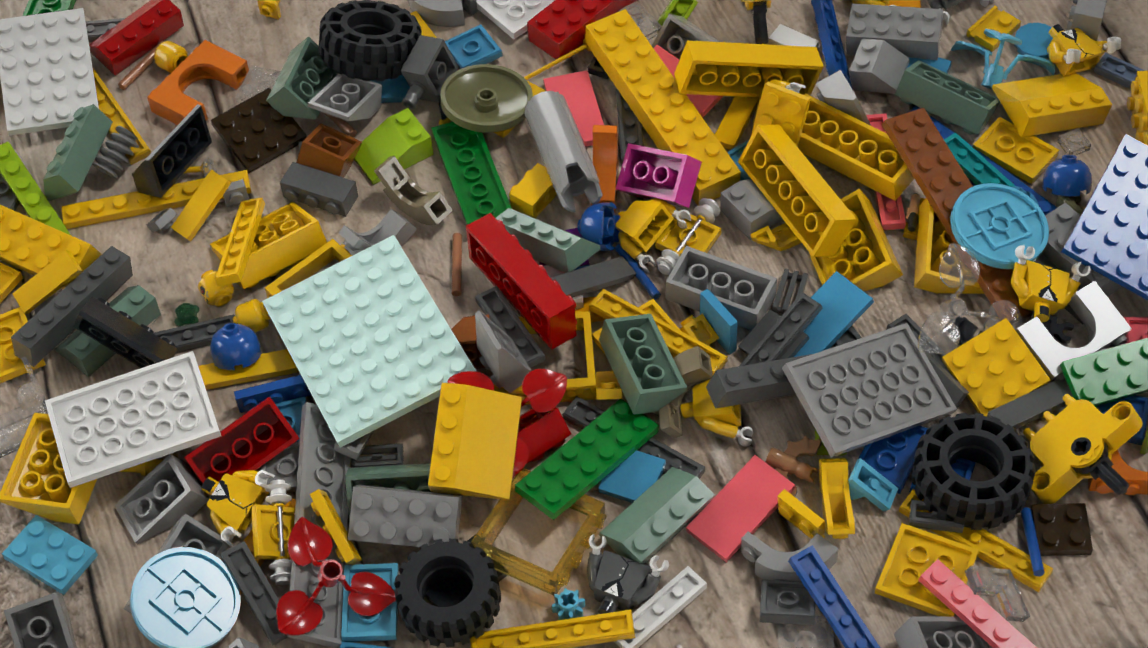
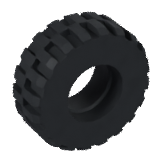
[319,0,422,81]
[912,413,1035,530]

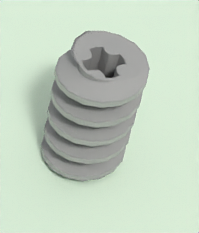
[92,126,139,178]

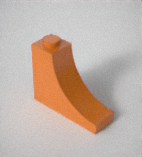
[591,125,619,212]

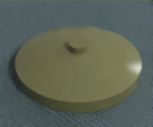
[440,64,533,132]

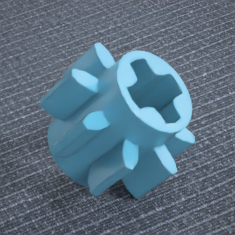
[552,588,586,620]

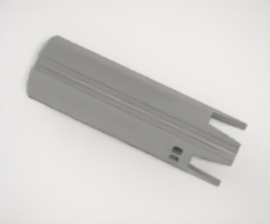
[525,91,603,212]

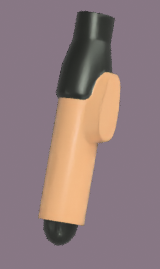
[905,193,921,232]

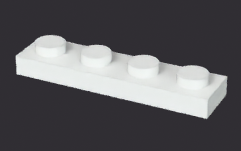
[613,566,707,648]

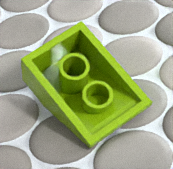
[354,108,434,185]

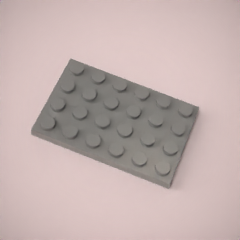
[782,323,957,458]

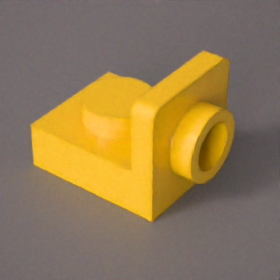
[257,0,281,20]
[680,314,719,346]
[596,371,622,400]

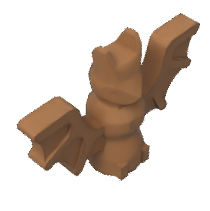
[765,436,821,497]

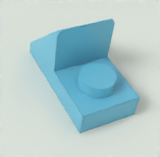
[848,458,898,512]

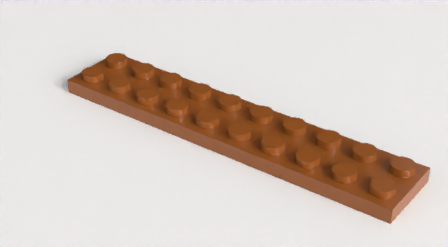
[882,108,1033,323]

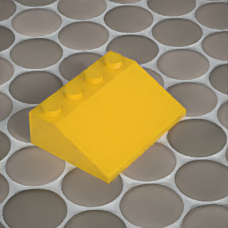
[992,73,1112,138]
[808,188,903,291]
[914,198,984,294]
[210,202,327,289]
[428,382,522,500]
[0,413,97,525]

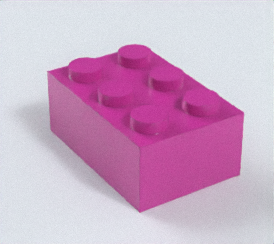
[616,143,702,208]

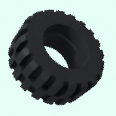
[394,538,501,647]

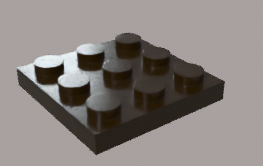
[211,88,307,173]

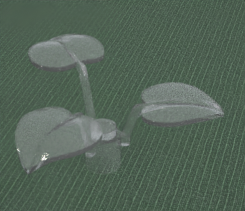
[918,243,1023,354]

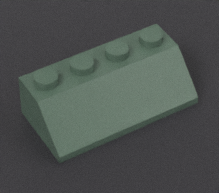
[266,36,338,119]
[895,60,1000,135]
[43,104,113,201]
[496,208,600,273]
[55,285,161,377]
[599,314,687,415]
[345,463,431,523]
[599,467,715,564]

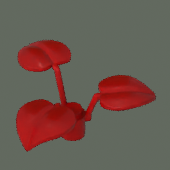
[447,369,567,479]
[276,517,396,636]

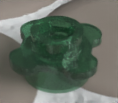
[174,303,200,327]

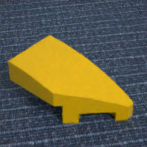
[750,223,801,251]

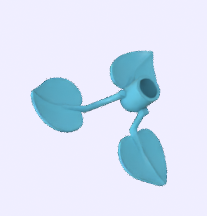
[951,29,1055,89]

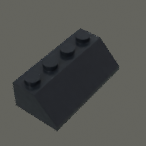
[132,104,212,198]
[73,297,178,368]

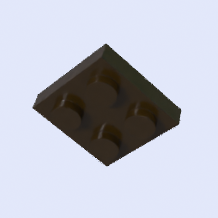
[1031,503,1093,556]

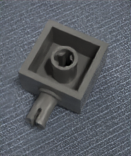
[401,35,459,109]

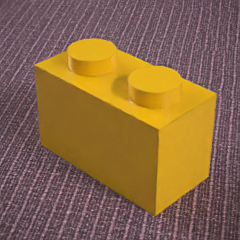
[509,163,557,218]

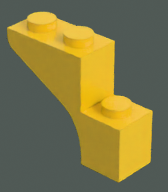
[819,458,855,539]

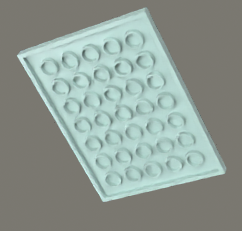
[262,235,476,448]

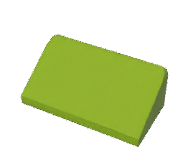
[655,0,698,27]

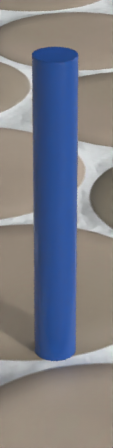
[615,244,661,300]
[1020,507,1045,576]

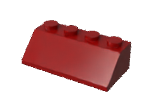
[89,0,184,76]
[184,397,300,483]
[517,407,572,472]

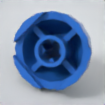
[1042,155,1092,196]
[577,202,620,251]
[210,323,261,370]

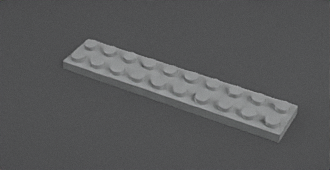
[287,402,351,648]

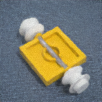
[655,198,721,275]
[251,480,295,586]

